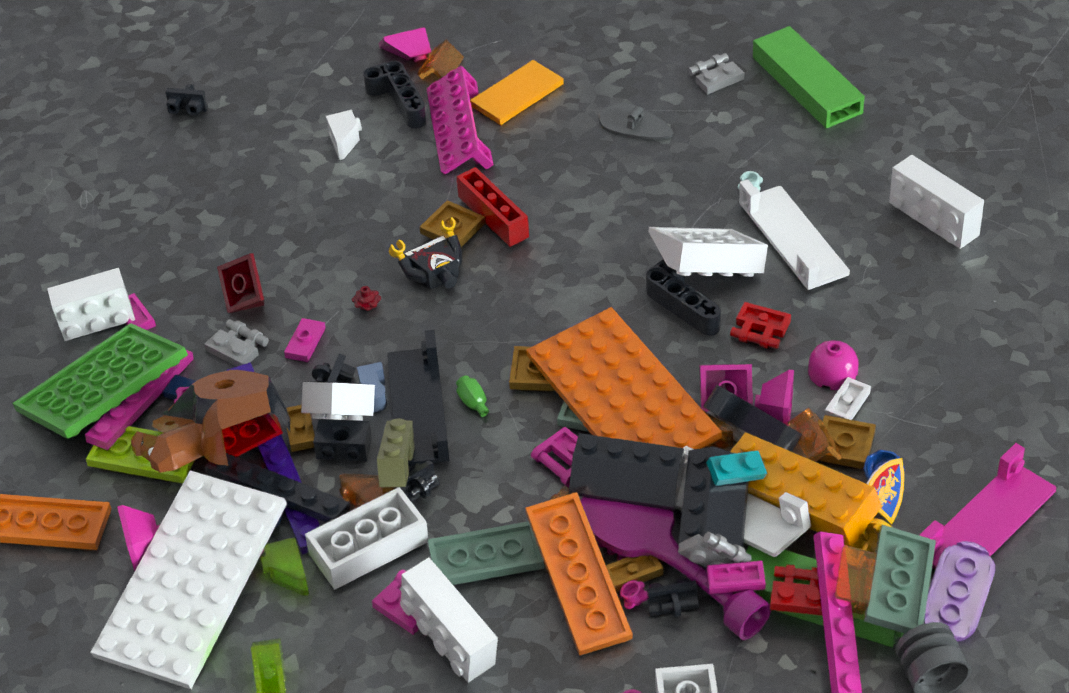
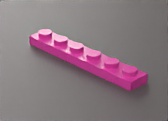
[85,350,193,450]
[814,532,862,693]

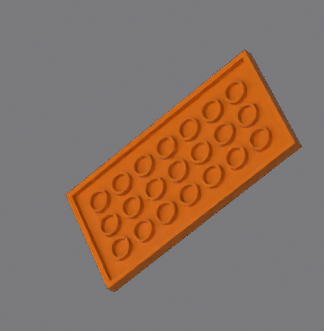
[526,307,722,449]

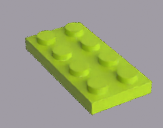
[86,426,195,484]

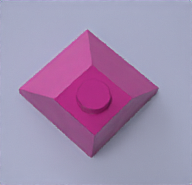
[379,27,431,62]
[699,364,753,413]
[755,370,794,426]
[117,505,161,571]

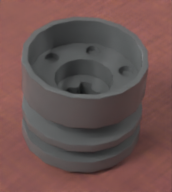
[895,622,971,693]

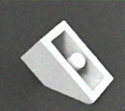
[326,110,362,160]

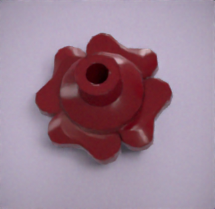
[352,286,381,311]

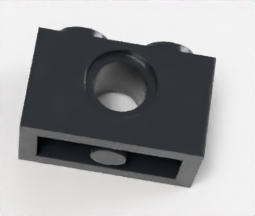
[313,419,372,461]

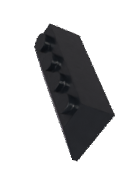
[569,433,685,510]
[679,447,749,547]

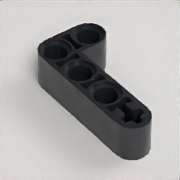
[363,61,426,129]
[646,259,721,336]
[703,384,802,452]

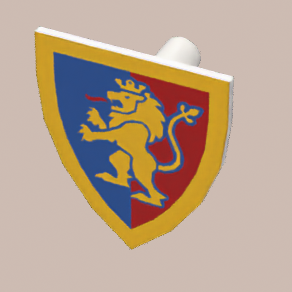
[867,458,904,525]

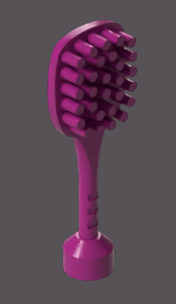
[580,497,771,640]

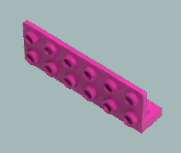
[427,66,493,175]
[919,443,1056,570]

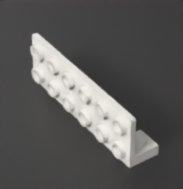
[739,179,850,290]
[675,446,811,557]

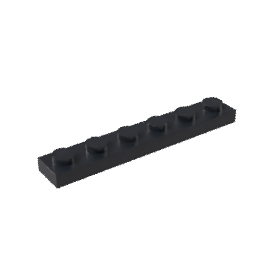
[205,453,350,523]

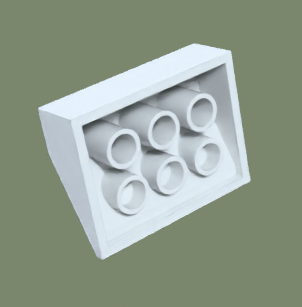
[648,227,768,277]

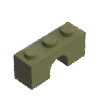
[377,419,415,487]

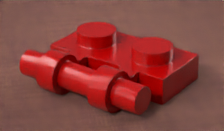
[730,302,791,349]
[770,564,823,616]

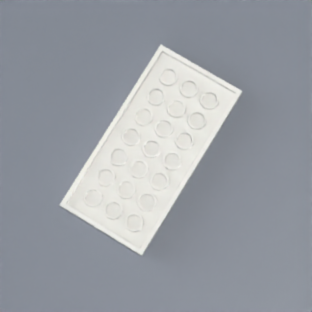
[91,471,287,689]

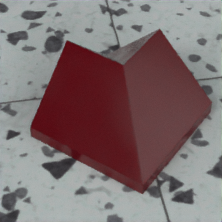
[217,253,264,313]

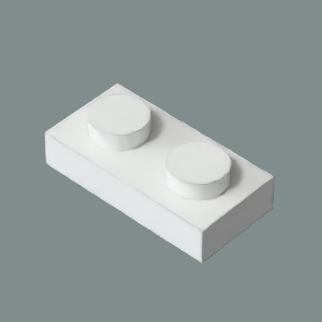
[824,377,871,420]

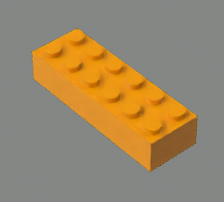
[730,432,882,547]

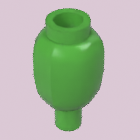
[456,375,489,417]

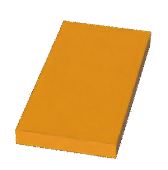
[470,60,564,125]

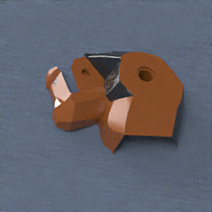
[131,370,290,473]

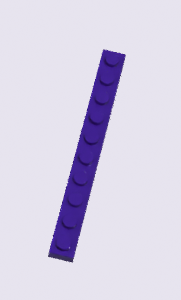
[227,362,320,554]

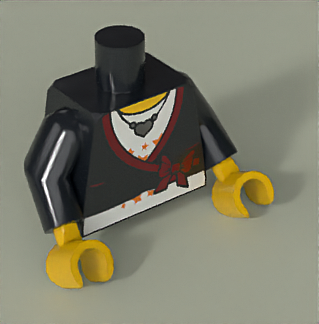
[389,217,462,289]

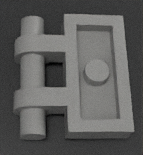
[687,53,744,95]
[204,319,269,367]
[678,532,751,569]

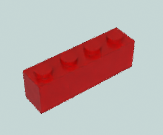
[456,167,529,247]

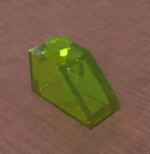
[260,537,309,596]
[251,638,287,693]

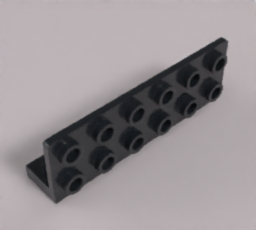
[387,330,450,466]

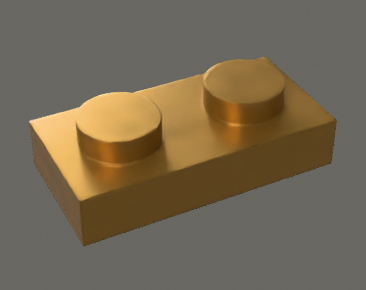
[287,405,315,452]
[606,556,663,592]

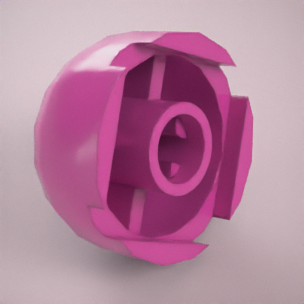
[808,340,859,390]

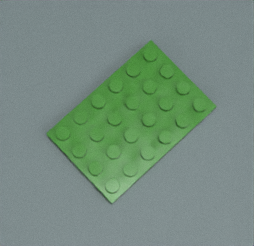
[12,323,188,439]

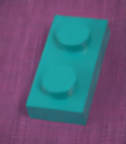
[706,450,767,486]

